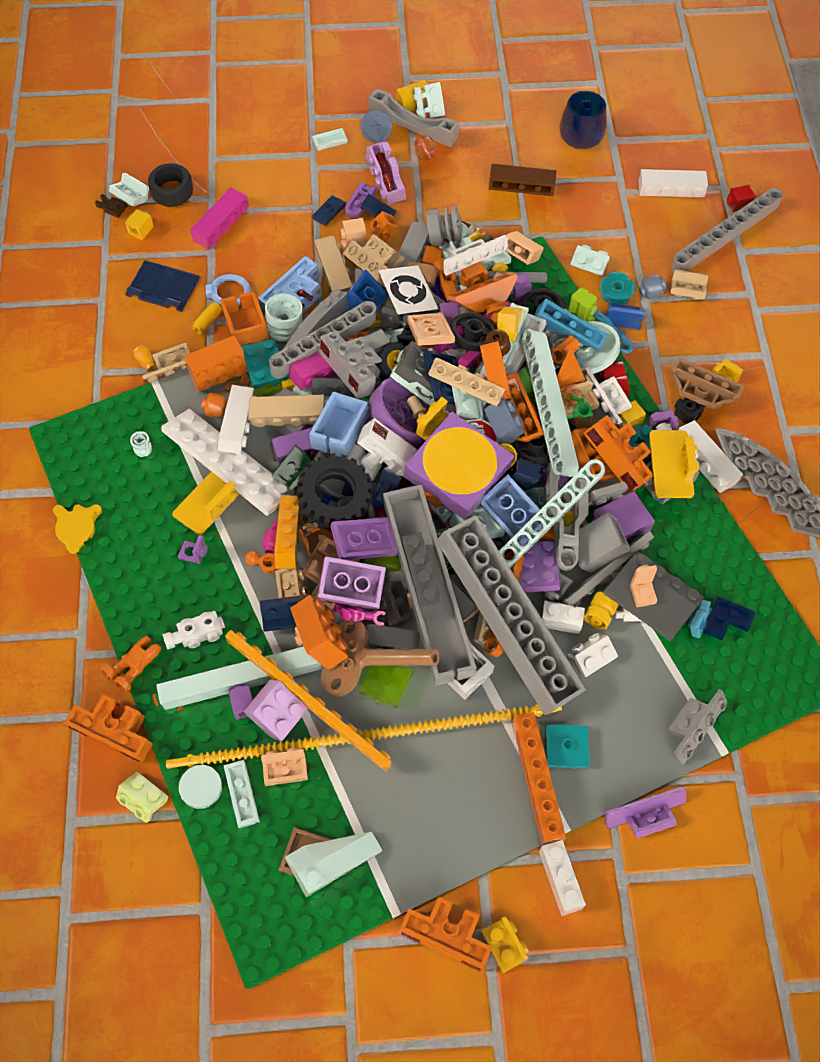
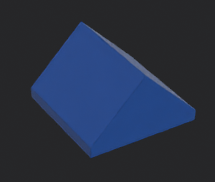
[348,269,389,314]
[606,302,645,330]

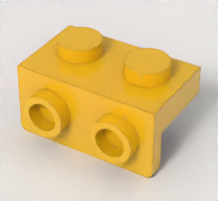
[416,397,449,440]

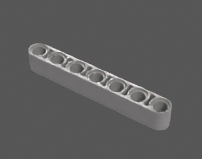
[269,301,376,378]

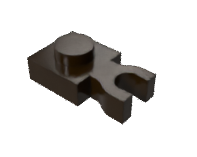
[95,194,127,218]

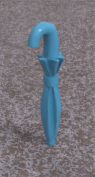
[593,310,634,354]

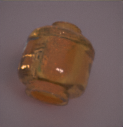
[413,135,437,161]

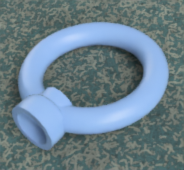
[206,274,251,306]

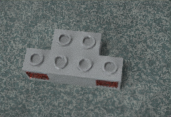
[319,331,382,399]

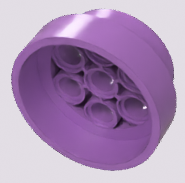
[367,377,430,447]

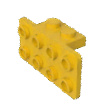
[649,430,699,498]
[173,471,239,535]

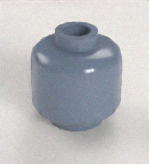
[639,274,666,299]

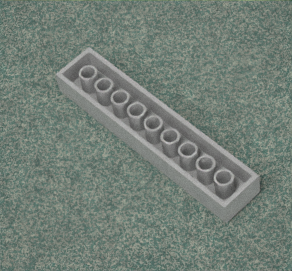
[436,515,586,715]

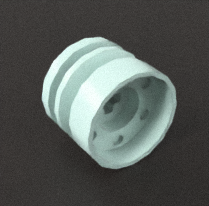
[265,293,303,342]

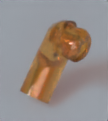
[224,374,250,393]

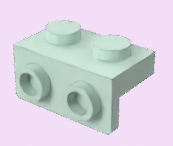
[109,173,149,206]
[570,244,610,277]

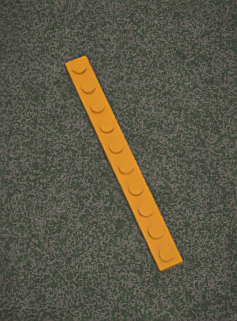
[225,630,392,772]

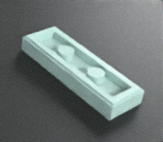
[224,760,260,828]

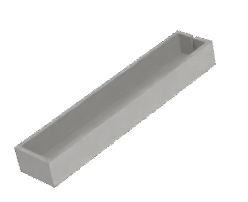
[383,484,477,686]

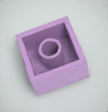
[244,680,308,741]

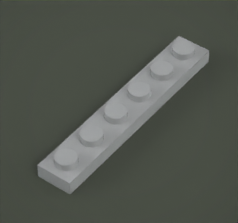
[559,531,654,607]

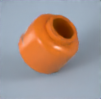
[201,393,228,418]

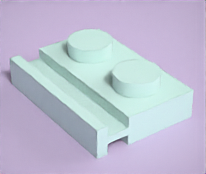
[452,386,483,419]

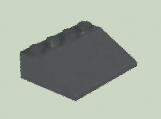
[603,552,705,641]

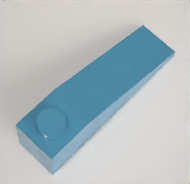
[534,299,608,350]

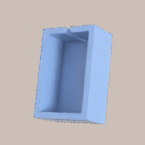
[309,392,369,459]

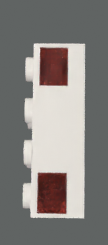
[357,418,418,486]

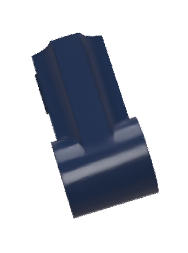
[371,469,402,509]

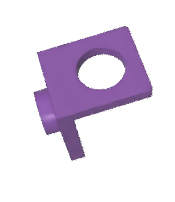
[178,535,207,564]

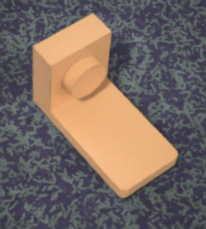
[630,565,657,608]

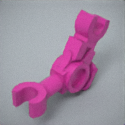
[333,603,386,626]

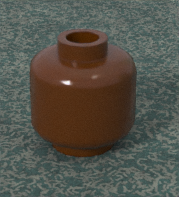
[485,329,511,357]

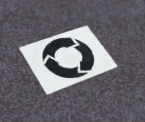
[378,265,438,314]

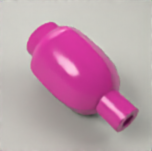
[262,520,278,555]

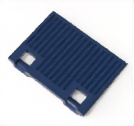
[125,260,201,312]

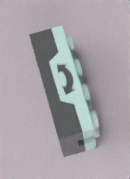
[390,341,456,414]

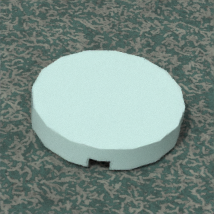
[179,765,222,809]

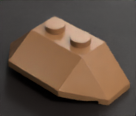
[671,357,745,409]

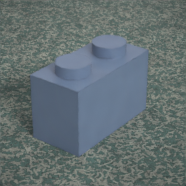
[484,397,525,444]

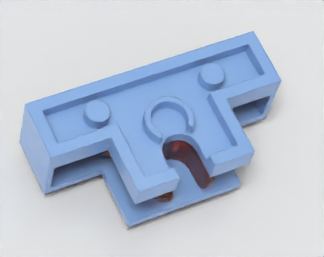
[258,256,320,314]

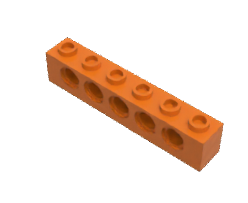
[512,712,566,846]

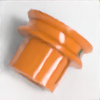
[484,301,507,325]

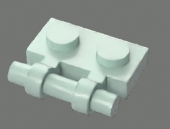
[414,82,445,118]

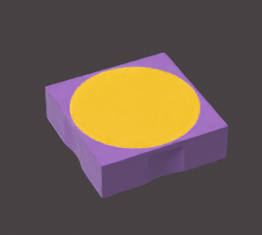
[403,412,514,520]

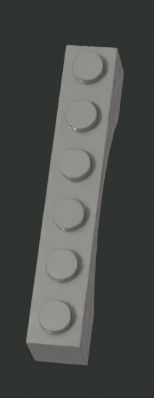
[368,88,459,148]

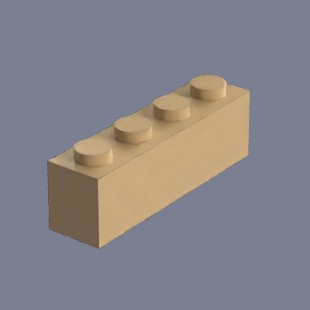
[314,236,354,294]
[248,395,327,427]

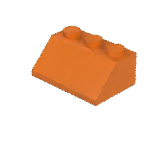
[571,428,617,484]

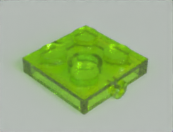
[359,666,414,708]

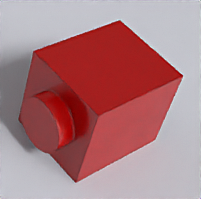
[727,185,756,212]

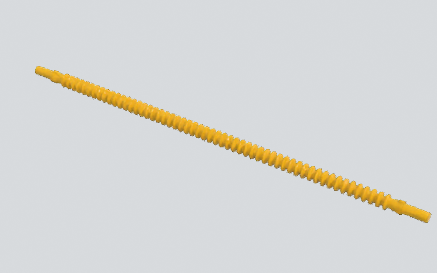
[166,704,562,768]

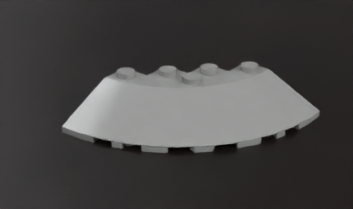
[715,428,820,538]

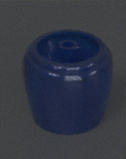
[559,90,607,150]

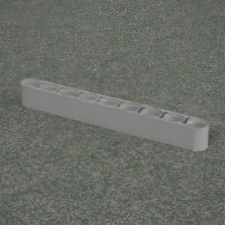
[671,188,783,273]

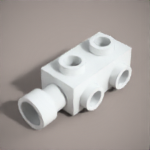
[162,611,225,650]

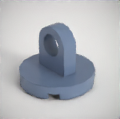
[361,109,392,143]

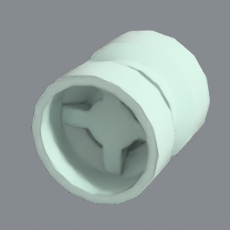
[130,431,152,457]

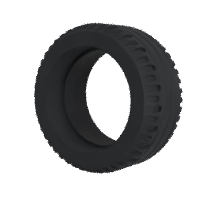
[148,163,193,207]

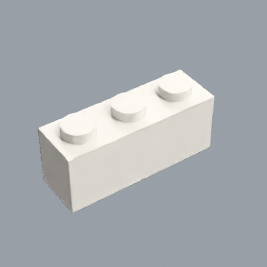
[539,840,586,916]

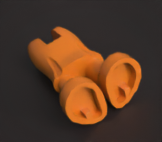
[99,636,162,694]

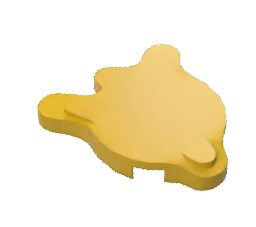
[53,504,102,554]

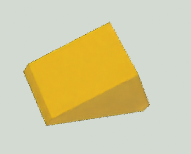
[497,307,523,342]

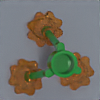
[560,384,597,429]

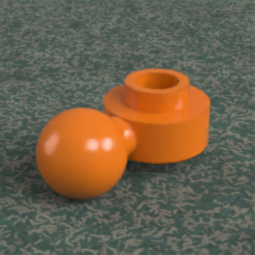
[245,551,278,574]

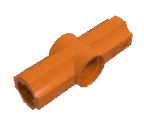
[433,257,460,302]
[550,335,580,367]

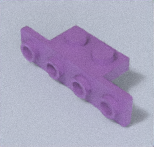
[605,786,686,839]

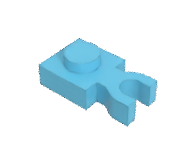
[688,600,712,639]

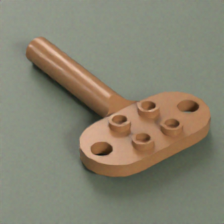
[320,620,439,697]

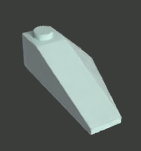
[285,832,383,897]

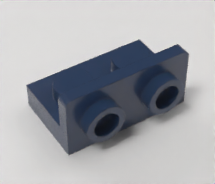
[259,596,300,632]

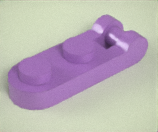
[345,182,377,219]

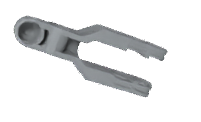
[546,462,588,571]

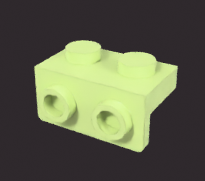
[116,772,168,823]

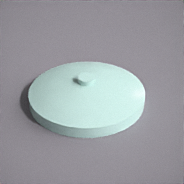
[549,321,620,376]

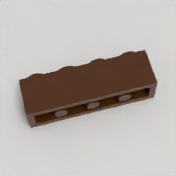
[489,164,557,196]

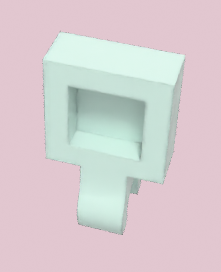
[481,251,511,270]

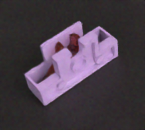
[365,141,406,205]

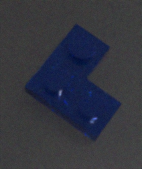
[703,597,756,641]

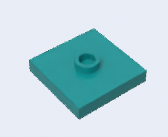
[545,724,590,769]

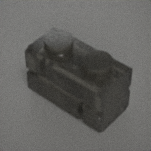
[380,581,414,627]

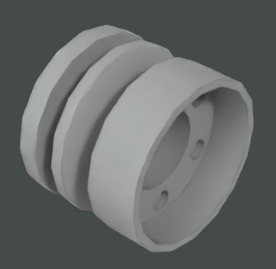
[426,205,463,247]

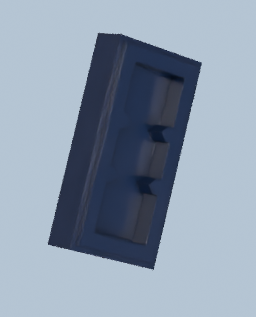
[360,193,397,218]
[312,195,346,226]

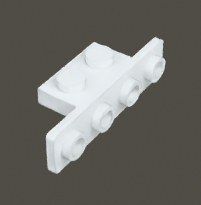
[444,235,508,275]
[584,367,632,429]

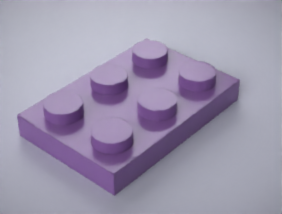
[330,517,398,560]
[519,541,560,592]

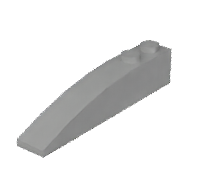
[275,290,349,367]

